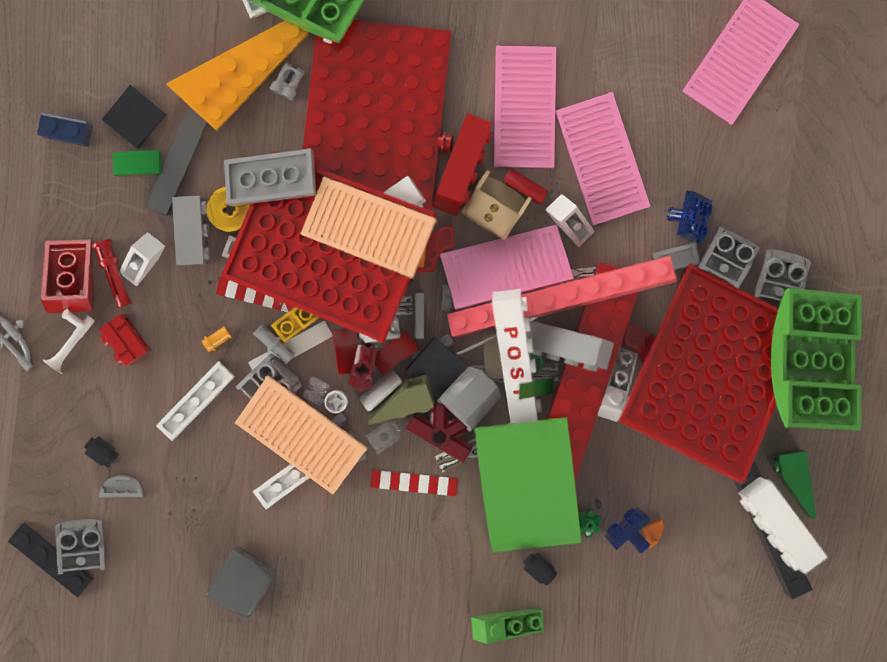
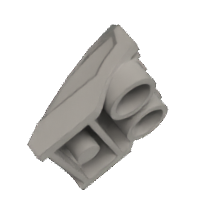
[698,226,760,288]
[754,249,811,301]
[236,354,302,400]
[437,366,501,432]
[55,519,105,574]

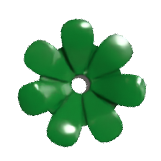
[578,509,601,538]

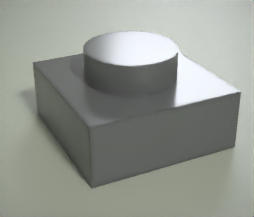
[330,411,348,429]

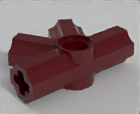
[348,342,378,395]
[405,404,473,463]

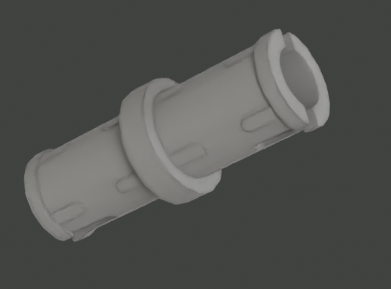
[253,324,295,364]

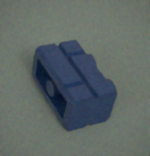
[37,113,93,147]

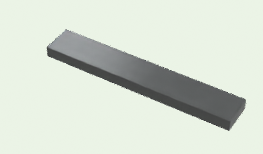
[146,106,208,216]

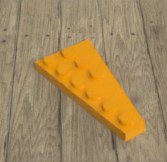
[166,21,309,131]

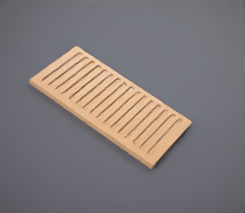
[301,177,436,278]
[235,375,368,494]

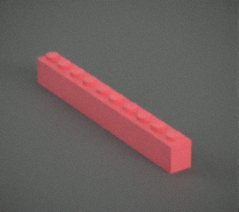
[447,256,677,338]

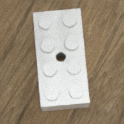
[738,477,827,574]

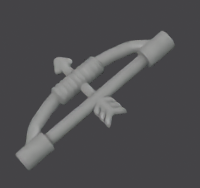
[0,316,34,371]

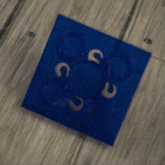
[667,190,713,244]
[605,507,651,553]

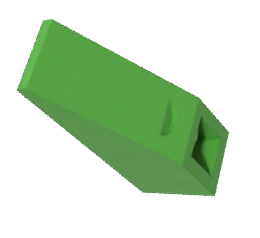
[471,609,544,644]

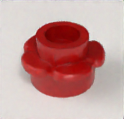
[437,132,453,154]

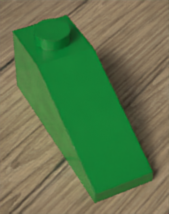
[772,449,817,519]

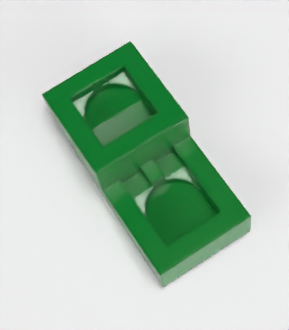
[113,151,162,177]

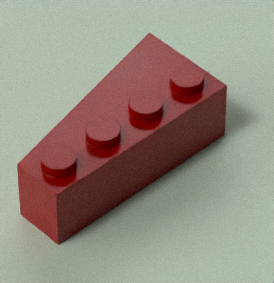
[432,113,493,217]

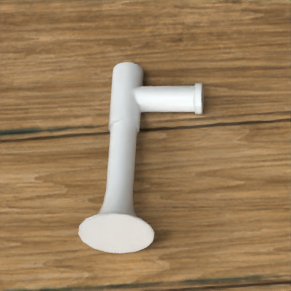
[43,309,95,374]

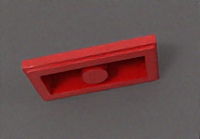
[502,169,548,205]
[332,328,358,375]
[375,331,419,375]

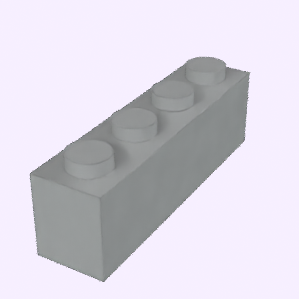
[527,321,614,372]

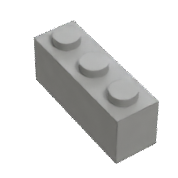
[172,196,210,266]

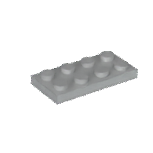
[224,149,316,206]

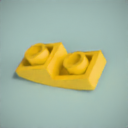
[270,307,319,343]

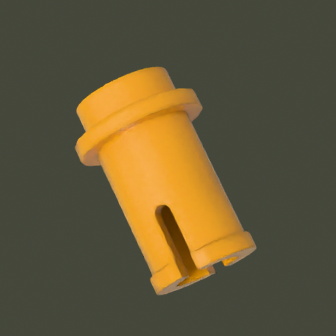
[202,326,232,352]

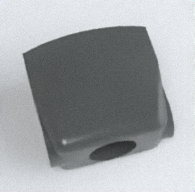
[206,546,277,618]

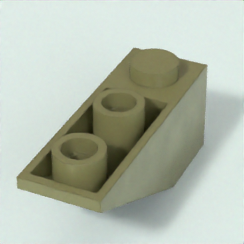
[368,374,435,425]

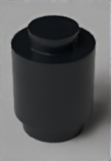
[84,436,119,468]
[523,553,557,586]

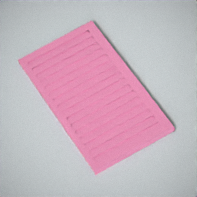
[682,0,800,125]
[494,45,556,168]
[555,92,650,225]
[439,224,574,310]

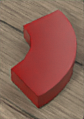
[415,225,455,273]
[623,324,654,365]

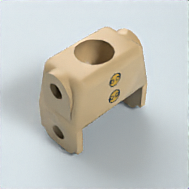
[461,170,532,240]

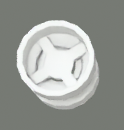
[324,390,348,413]

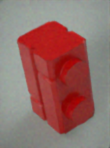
[99,314,151,367]

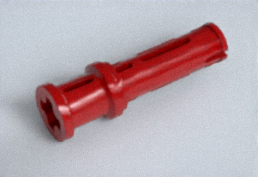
[91,239,131,308]

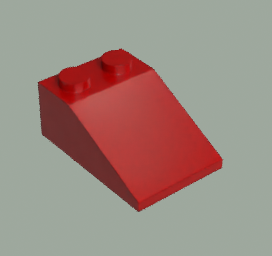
[41,239,94,313]

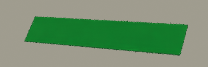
[518,378,554,400]

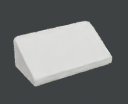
[359,369,402,412]

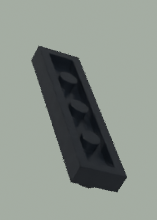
[8,523,94,598]

